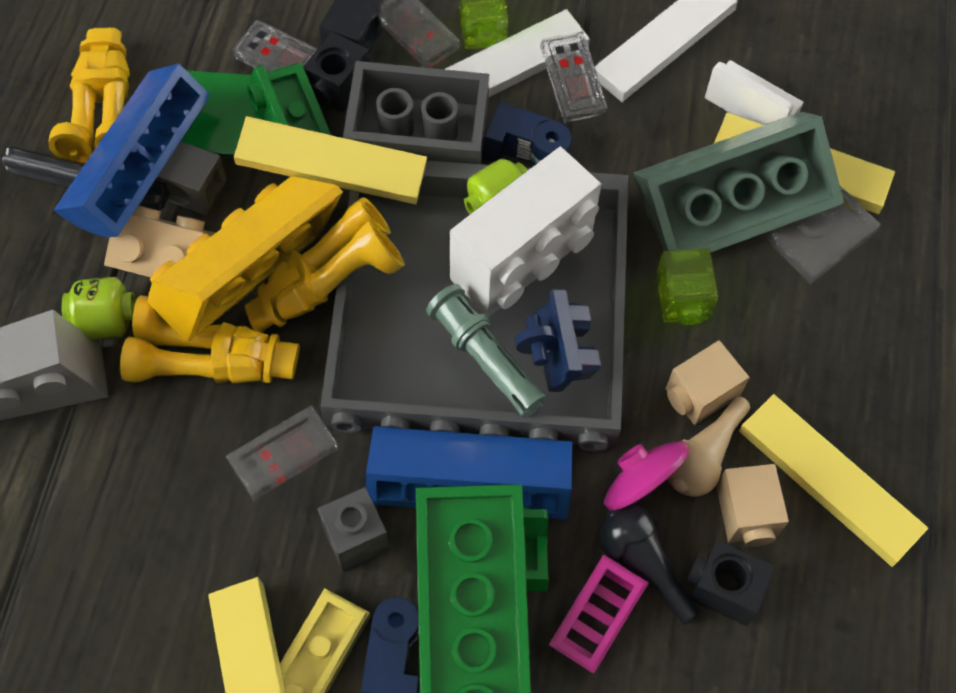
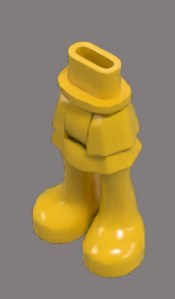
[48,28,130,164]
[245,198,405,333]
[120,295,300,384]

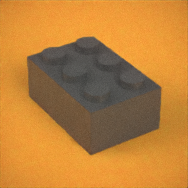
[343,61,489,164]

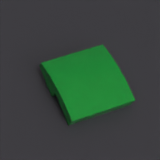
[181,70,264,158]

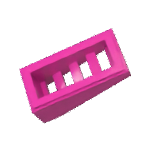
[549,554,648,674]

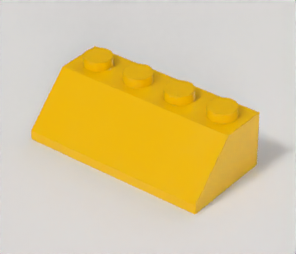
[147,176,343,343]

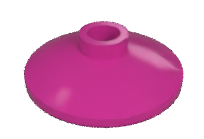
[604,441,690,511]

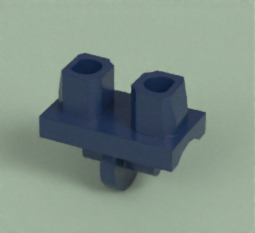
[515,289,601,392]

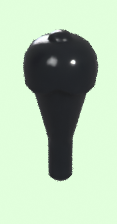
[599,505,699,624]

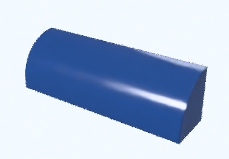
[54,63,210,237]
[366,426,572,520]

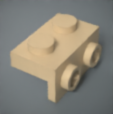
[104,205,215,277]

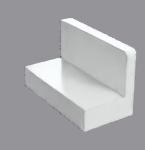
[705,60,804,125]

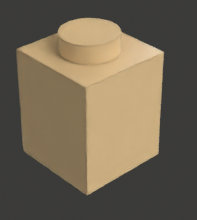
[666,340,750,426]
[716,464,789,547]

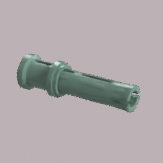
[426,284,548,418]

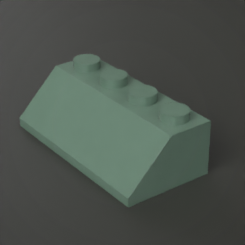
[634,112,844,266]

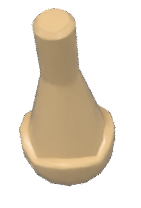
[667,397,750,497]

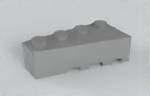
[0,309,109,420]

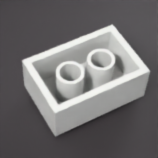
[450,146,601,317]

